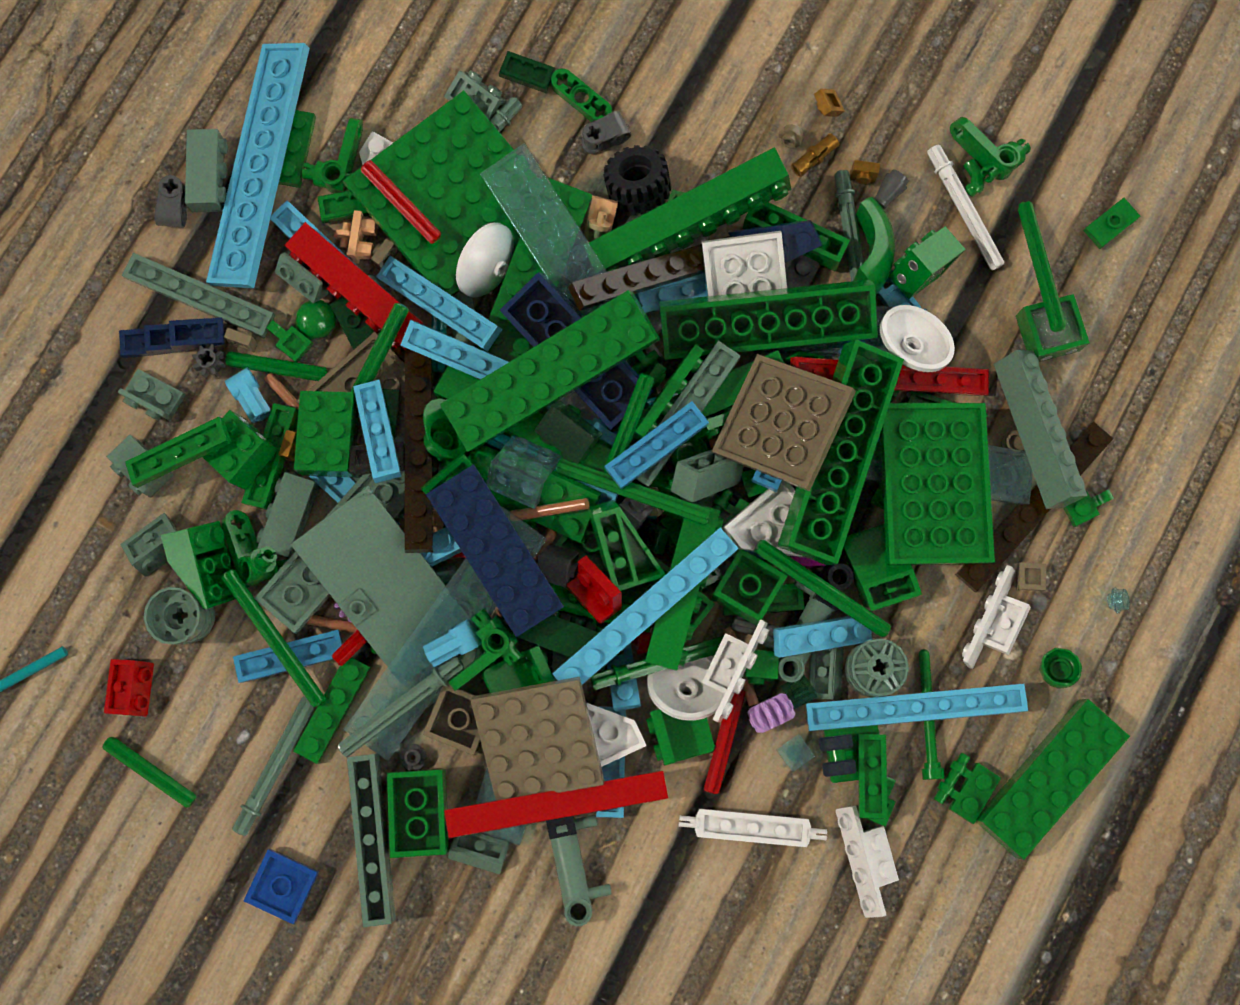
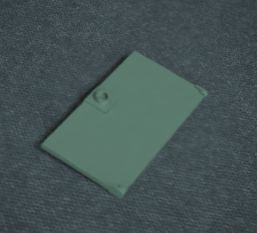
[290,485,478,685]

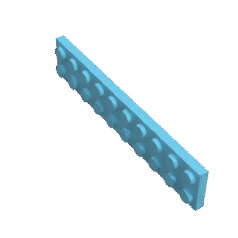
[206,43,310,288]

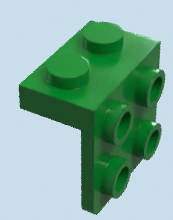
[482,645,558,693]
[646,709,715,766]

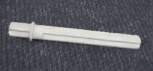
[927,145,1004,270]

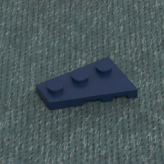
[728,220,822,263]

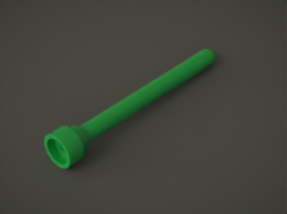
[919,649,945,780]

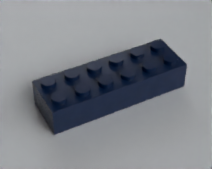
[500,272,654,430]
[426,464,564,637]

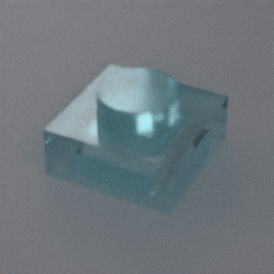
[776,734,815,772]

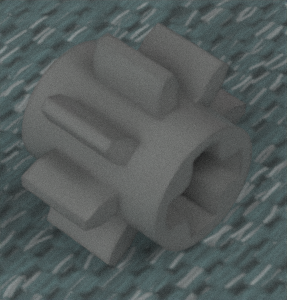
[192,344,226,378]

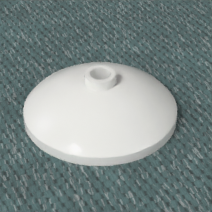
[456,222,515,298]
[880,305,955,372]
[647,656,724,720]

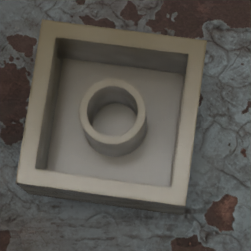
[423,685,481,755]

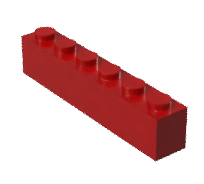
[284,222,424,350]

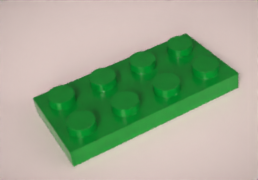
[490,448,602,543]

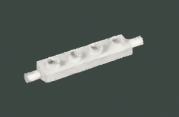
[679,809,827,847]

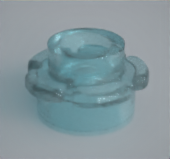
[1107,587,1130,614]

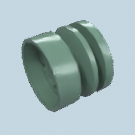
[144,587,215,645]
[844,638,909,698]

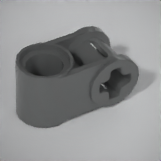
[581,111,632,154]
[155,175,187,228]

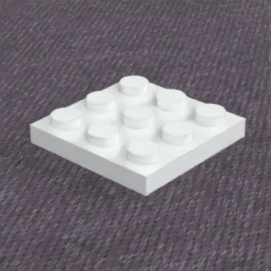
[702,231,787,296]

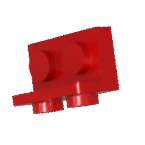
[567,556,622,623]
[104,659,154,717]

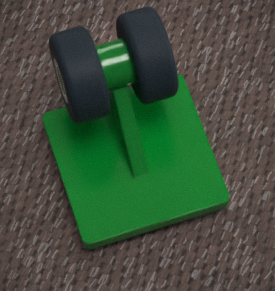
[819,725,879,783]

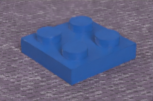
[244,849,320,924]

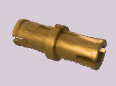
[791,133,840,177]

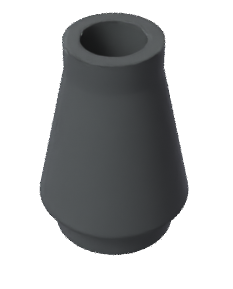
[875,169,909,209]

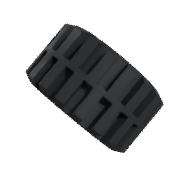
[603,145,671,215]

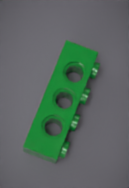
[742,202,850,272]

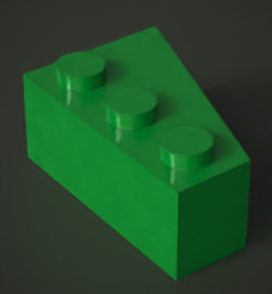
[588,500,666,591]

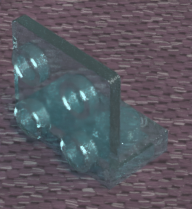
[486,435,562,509]

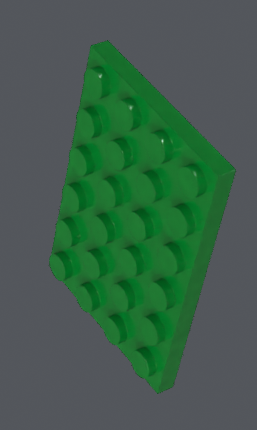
[880,403,995,565]

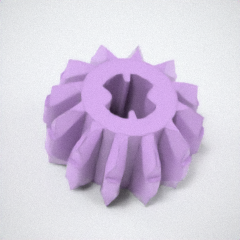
[747,693,796,733]

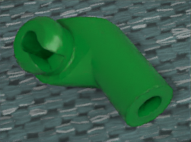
[963,158,986,197]

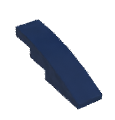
[119,317,225,358]

